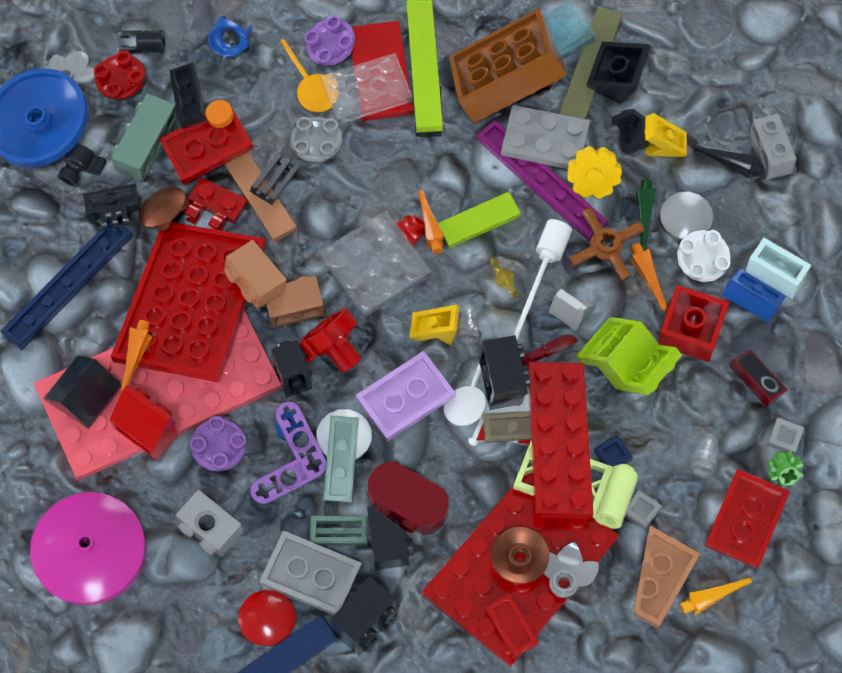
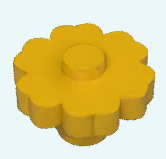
[567,146,622,199]

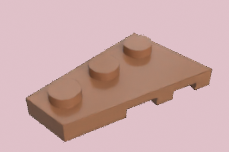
[633,526,700,629]

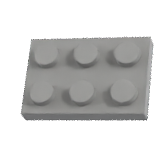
[501,105,590,169]
[259,530,362,615]

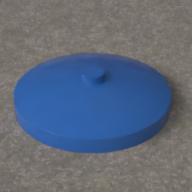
[0,68,88,167]

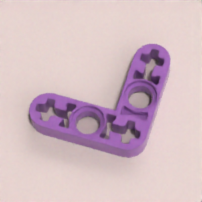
[250,402,326,504]

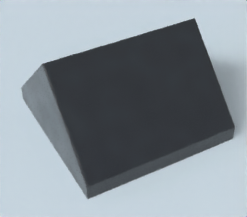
[586,41,651,104]
[44,355,122,429]

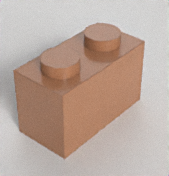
[224,240,287,309]
[266,276,325,328]

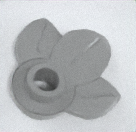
[48,51,96,84]
[543,542,599,598]

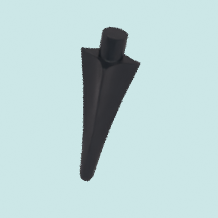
[693,144,764,179]

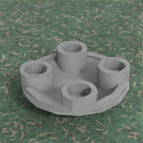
[290,117,343,162]
[660,192,713,241]

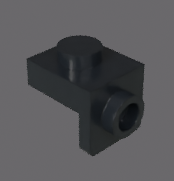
[612,109,649,155]

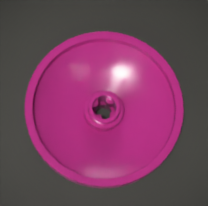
[30,492,146,606]

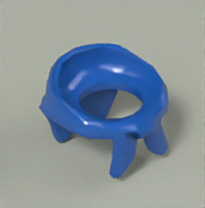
[208,16,253,57]

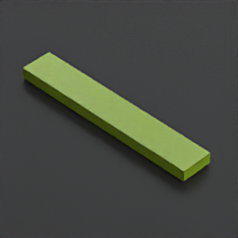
[406,0,443,133]

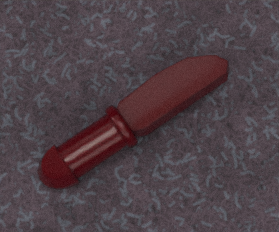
[521,334,578,366]

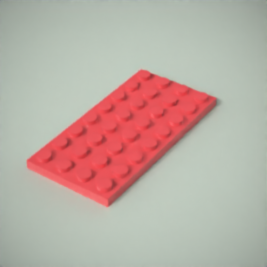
[34,310,282,481]

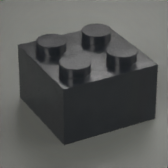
[478,335,531,410]
[330,576,397,656]

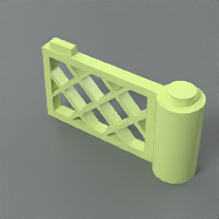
[513,442,638,529]

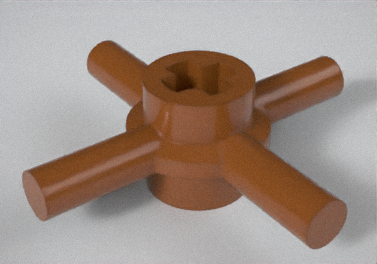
[569,208,644,281]

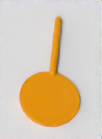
[280,39,339,113]

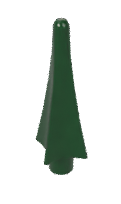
[636,179,656,251]

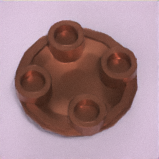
[138,186,189,231]

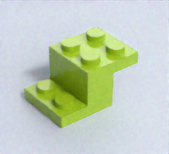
[576,317,682,396]

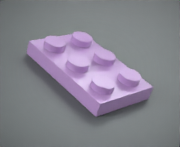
[355,351,456,442]

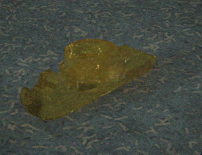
[490,257,521,299]

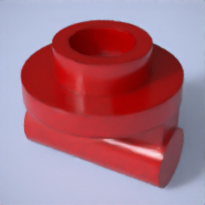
[394,215,425,247]

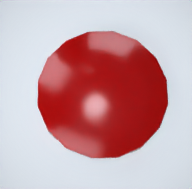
[94,51,146,100]
[238,590,296,646]

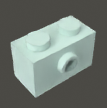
[745,238,811,299]

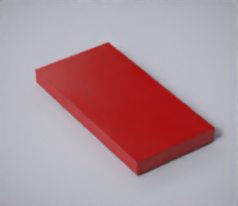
[351,20,414,121]

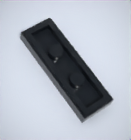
[169,62,207,129]

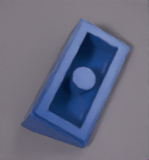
[723,269,786,322]

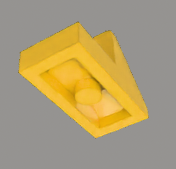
[645,113,687,157]
[409,305,459,345]

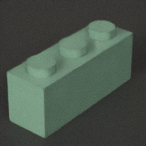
[111,94,178,181]

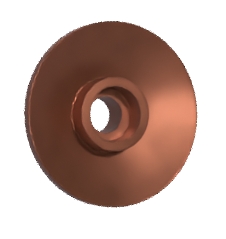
[491,527,549,584]

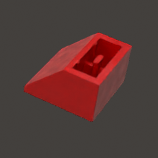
[109,384,178,461]

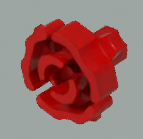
[299,308,361,373]

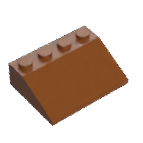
[449,8,567,123]

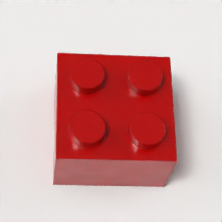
[658,285,729,362]

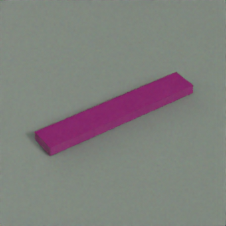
[476,119,608,242]

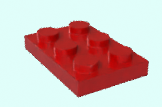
[159,102,254,185]
[705,469,790,569]

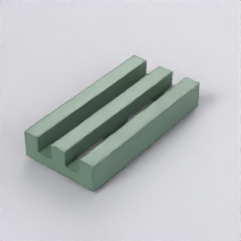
[310,516,368,546]

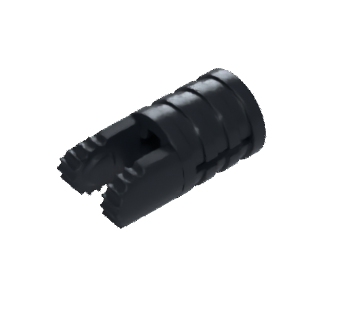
[117,30,166,54]

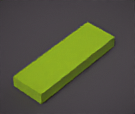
[438,192,521,249]

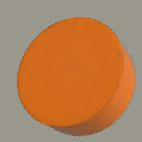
[206,100,234,128]

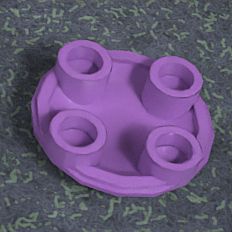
[304,15,355,66]
[190,416,246,471]

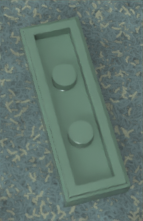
[323,415,359,502]

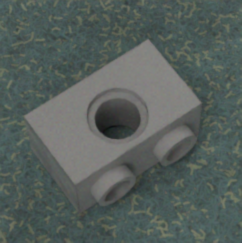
[176,490,244,558]

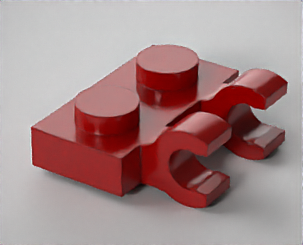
[185,177,248,231]

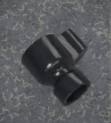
[57,143,107,186]

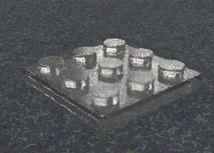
[319,211,431,318]

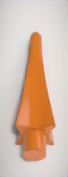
[418,190,445,255]
[630,243,668,312]
[121,320,153,392]

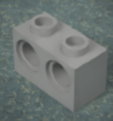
[749,114,796,180]

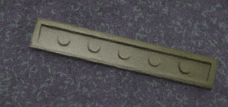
[559,6,623,120]

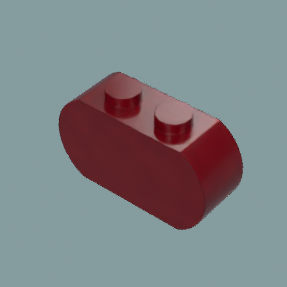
[367,462,449,535]

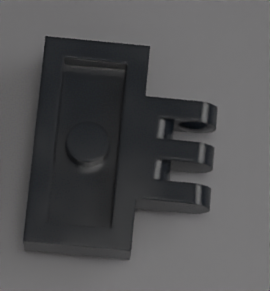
[83,183,141,230]

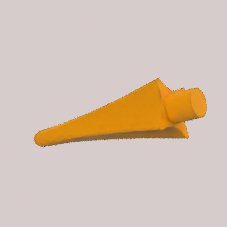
[679,577,752,616]

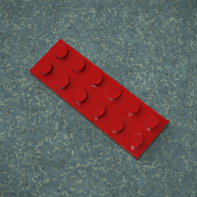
[527,362,594,519]

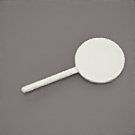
[444,364,487,426]

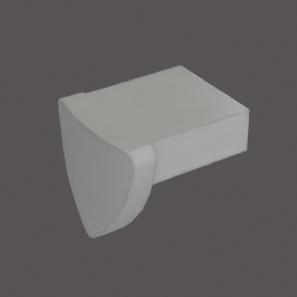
[548,289,596,331]

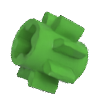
[767,451,803,487]

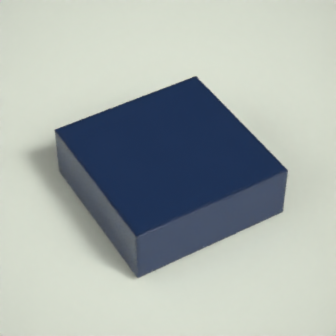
[594,435,633,467]

